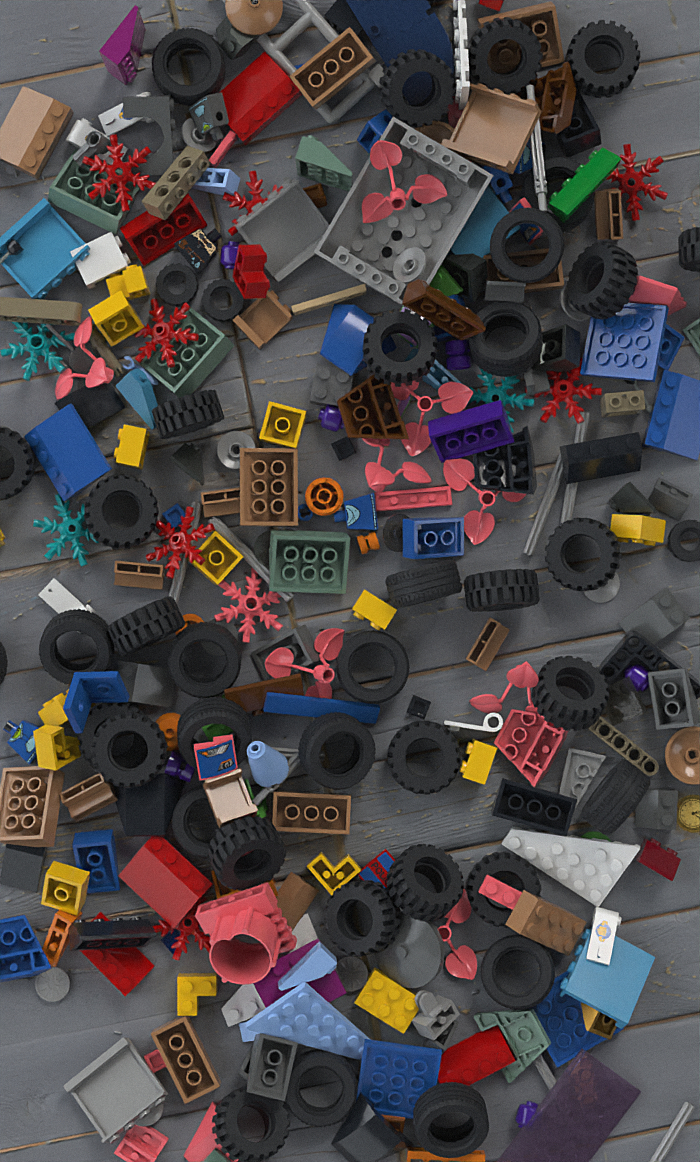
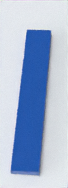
[263,692,380,724]

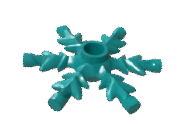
[0,322,75,381]
[468,368,534,433]
[33,494,99,567]

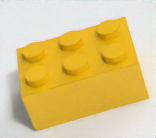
[354,967,419,1034]

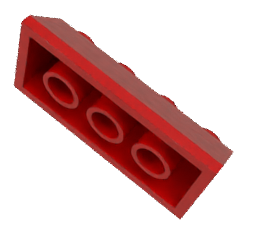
[119,193,207,266]
[80,912,155,996]
[438,1025,516,1086]

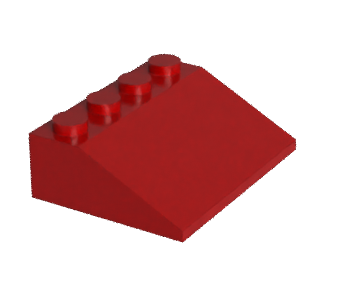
[219,51,302,146]
[118,836,214,929]

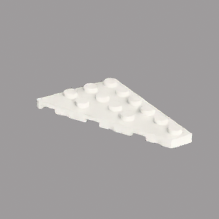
[453,0,470,110]
[501,827,640,907]
[221,913,318,1027]

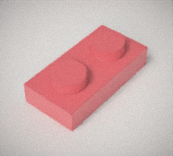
[478,874,522,910]

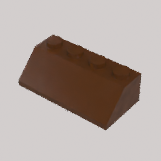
[402,279,486,341]
[224,673,304,717]

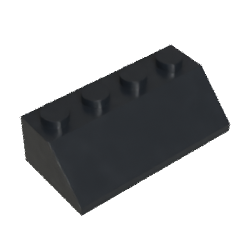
[560,432,642,484]
[491,778,577,836]
[68,917,156,951]

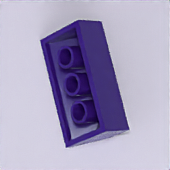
[428,400,514,463]

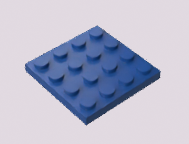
[580,303,669,382]
[529,971,624,1067]
[356,1039,442,1119]

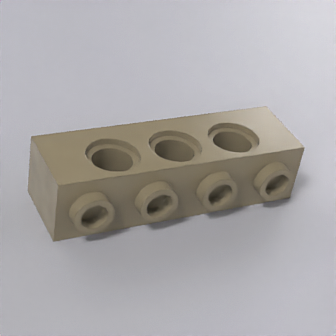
[142,145,211,220]

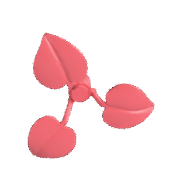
[362,140,447,223]
[55,316,114,400]
[391,380,473,456]
[362,438,432,492]
[443,459,526,545]
[265,628,345,699]
[469,661,539,714]
[438,889,477,980]

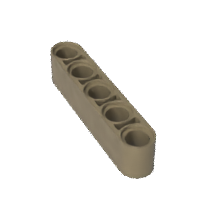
[0,297,83,326]
[587,716,659,776]

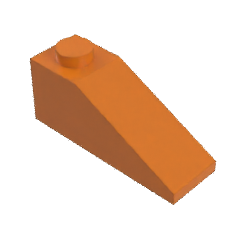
[42,910,82,967]

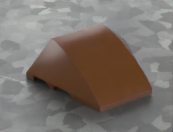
[515,62,576,134]
[337,375,409,440]

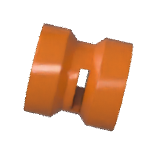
[357,531,380,555]

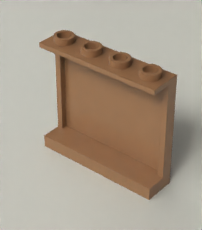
[441,83,542,174]

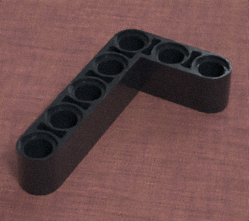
[600,631,700,699]

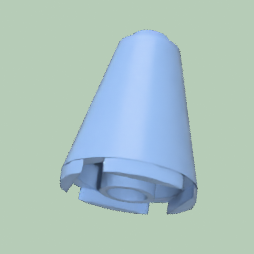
[247,741,289,787]

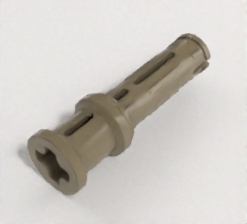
[89,323,126,379]

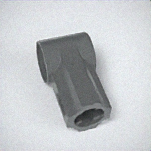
[72,131,111,168]

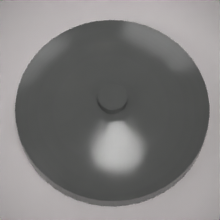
[375,910,445,988]

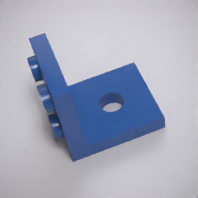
[63,671,130,733]

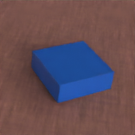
[162,503,185,528]

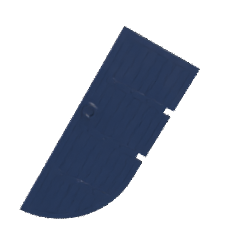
[346,0,454,105]

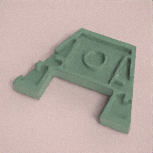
[473,1008,551,1083]

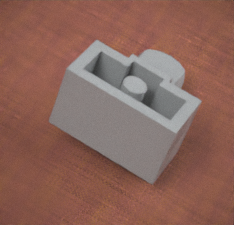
[412,990,460,1040]

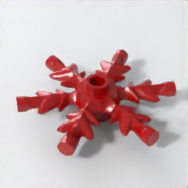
[82,134,156,212]
[606,144,668,221]
[222,171,283,236]
[134,298,199,368]
[525,358,602,424]
[146,506,215,579]
[152,897,211,961]

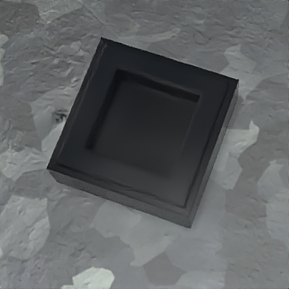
[331,436,356,461]
[406,695,431,719]

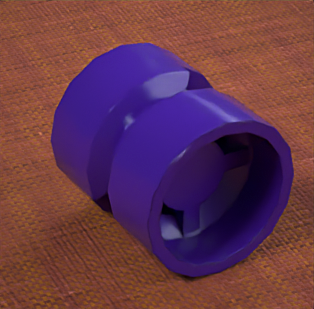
[445,340,471,370]
[164,750,195,783]

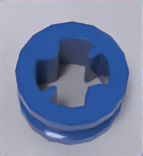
[298,504,313,521]

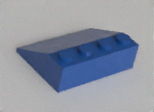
[642,370,700,461]
[24,403,112,501]

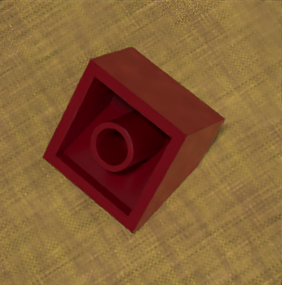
[634,838,681,881]

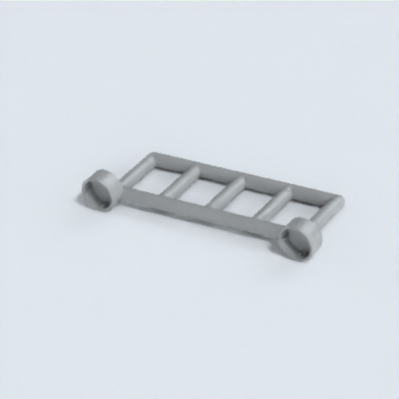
[222,0,385,124]

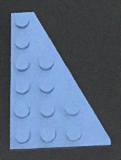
[246,981,370,1061]

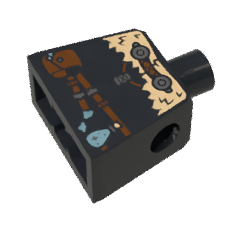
[174,228,222,275]

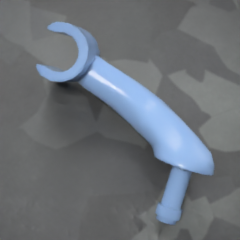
[122,356,158,388]

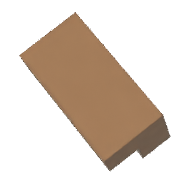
[594,188,623,240]
[201,488,240,518]
[114,561,165,590]
[465,618,510,671]
[59,773,118,822]
[276,872,319,931]

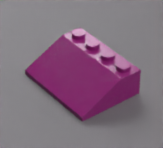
[99,5,146,85]
[253,939,347,1008]

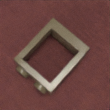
[600,390,645,418]

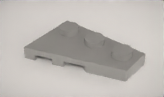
[558,747,606,808]

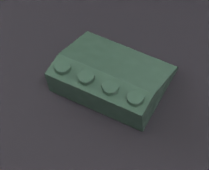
[295,135,353,192]
[48,149,140,235]
[139,308,235,398]
[269,529,350,594]

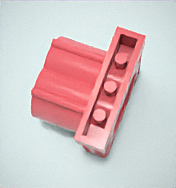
[195,882,297,985]

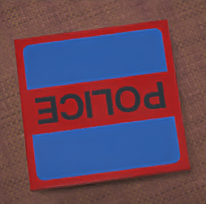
[357,849,395,890]

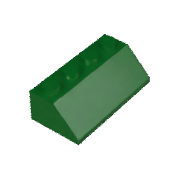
[547,147,621,223]

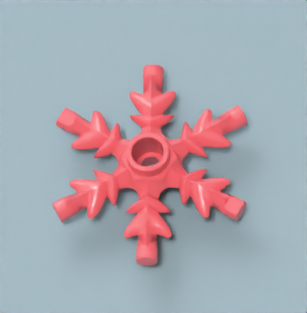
[214,568,283,643]

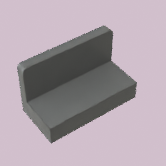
[485,281,526,302]
[522,364,550,396]
[647,477,693,520]

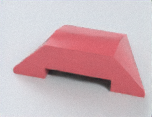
[628,276,687,316]
[494,709,568,787]
[183,1101,238,1162]

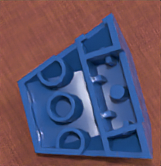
[320,304,397,376]
[0,915,52,983]

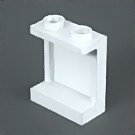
[70,232,131,290]

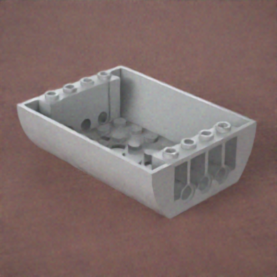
[314,117,494,312]

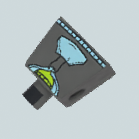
[188,92,229,142]

